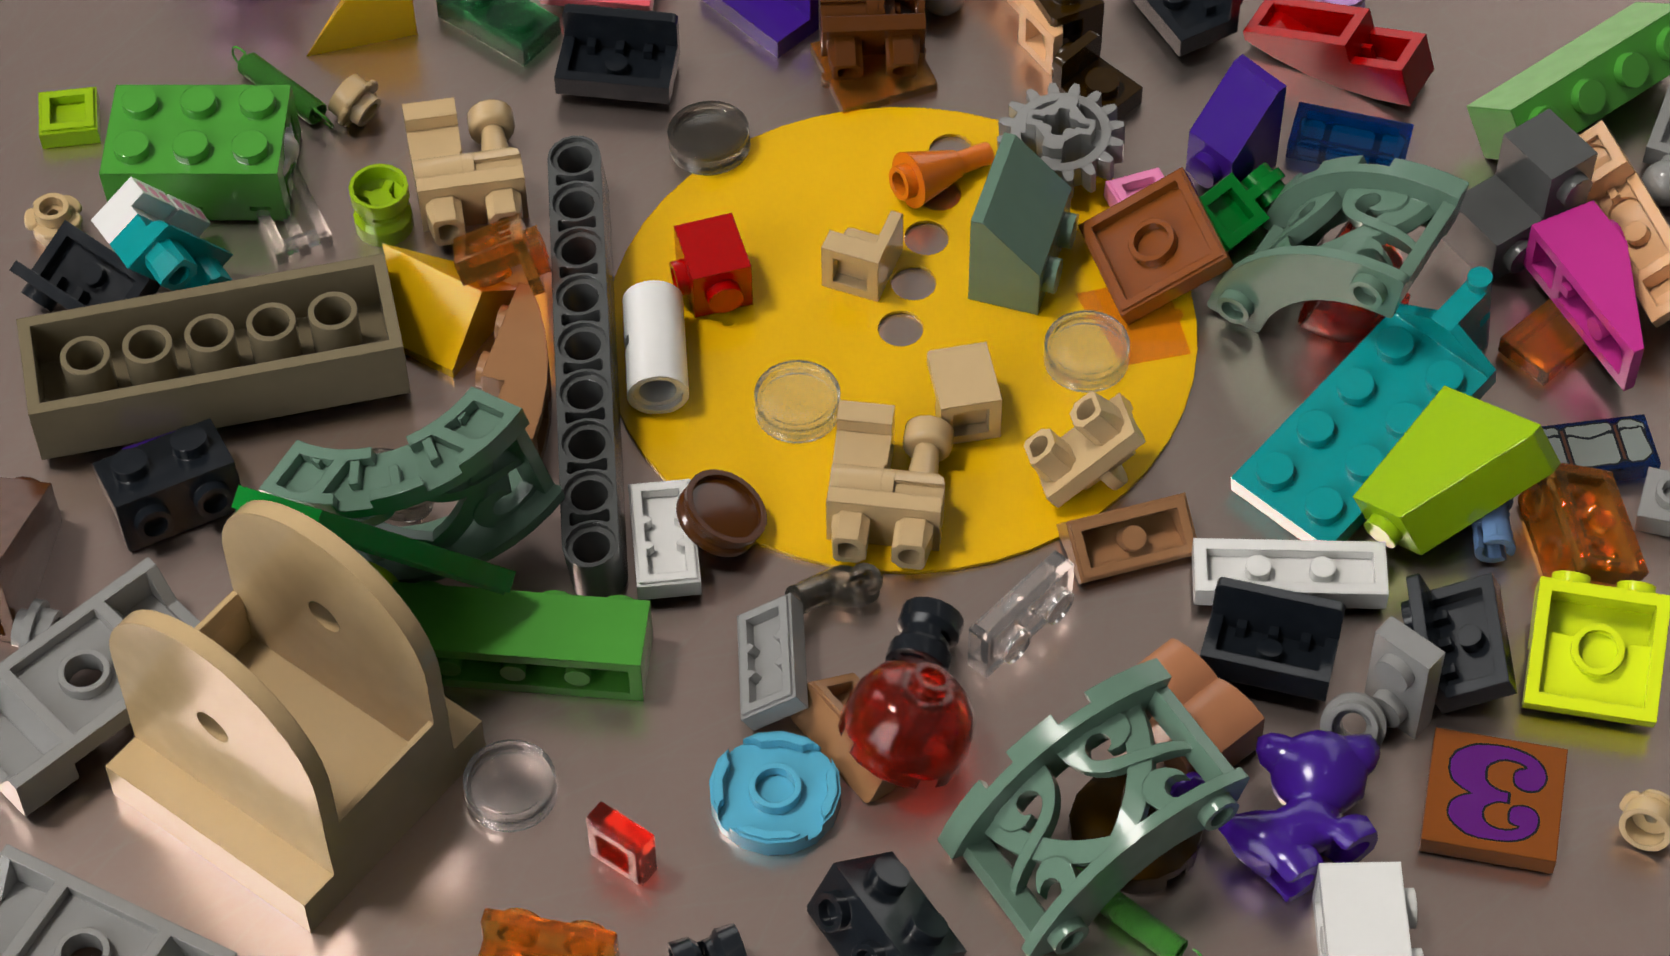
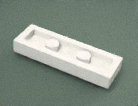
[1192,538,1389,609]

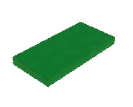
[231,485,516,595]

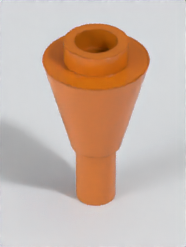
[889,142,994,209]

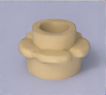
[328,74,381,128]
[24,193,83,246]
[1619,789,1670,851]

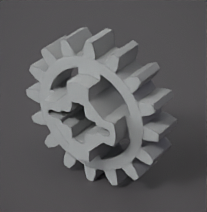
[997,83,1125,198]

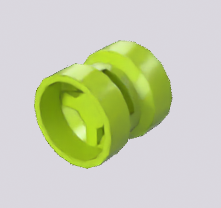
[348,163,414,247]

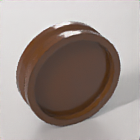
[676,469,767,557]

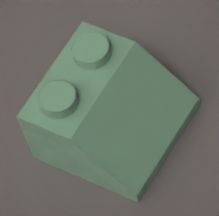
[968,132,1079,315]

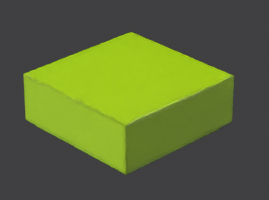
[38,86,101,149]

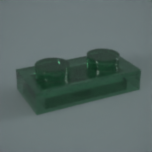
[436,0,561,67]

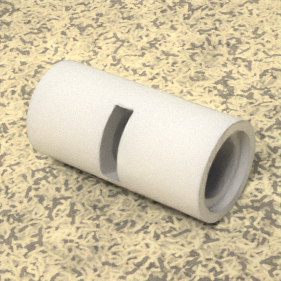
[622,280,689,414]

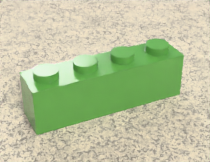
[1466,2,1670,160]
[392,581,653,701]

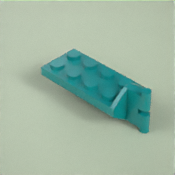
[1231,266,1497,541]

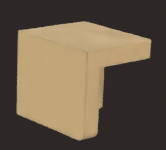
[821,210,903,302]
[927,342,1002,444]

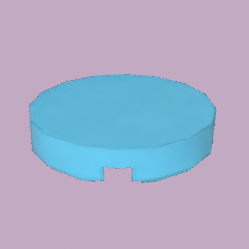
[709,731,841,856]

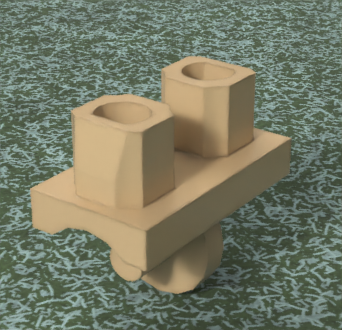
[1024,391,1146,508]

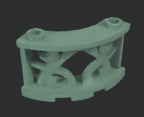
[1207,155,1469,332]
[258,386,565,583]
[937,658,1250,956]

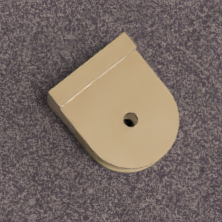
[105,500,486,933]

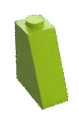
[1353,385,1561,555]

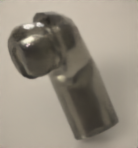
[785,562,883,615]

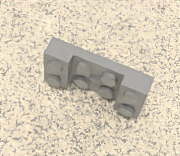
[0,557,200,817]
[0,844,238,956]

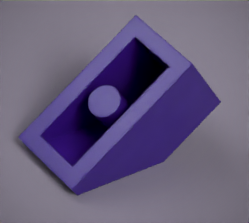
[1185,54,1287,189]

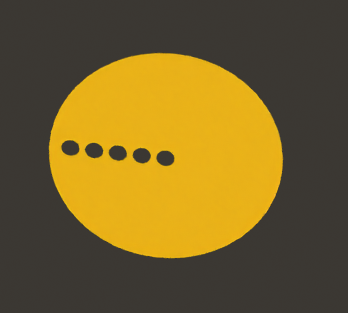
[614,107,1198,575]

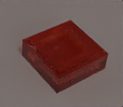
[586,801,657,886]

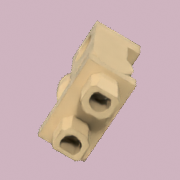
[402,97,529,246]
[826,400,954,570]

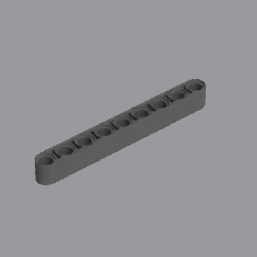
[547,136,628,597]

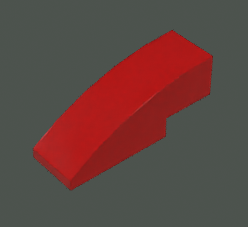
[1243,0,1434,106]

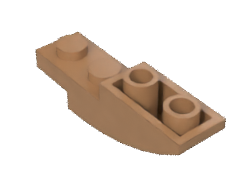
[475,282,552,460]

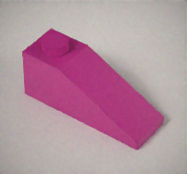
[1523,200,1644,391]

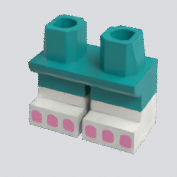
[91,177,233,291]

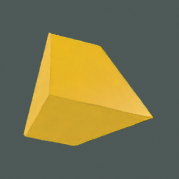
[306,0,418,57]
[382,243,516,378]

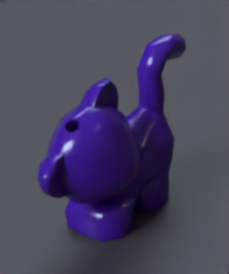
[1170,730,1380,902]

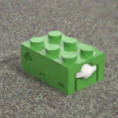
[99,85,301,221]

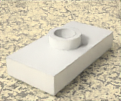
[628,479,702,600]

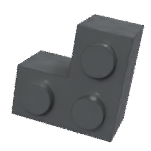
[1442,109,1598,283]

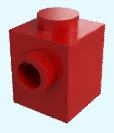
[669,213,753,318]

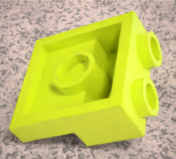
[1521,570,1670,728]

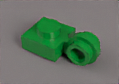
[1200,162,1286,253]

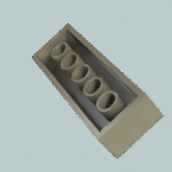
[16,253,411,460]

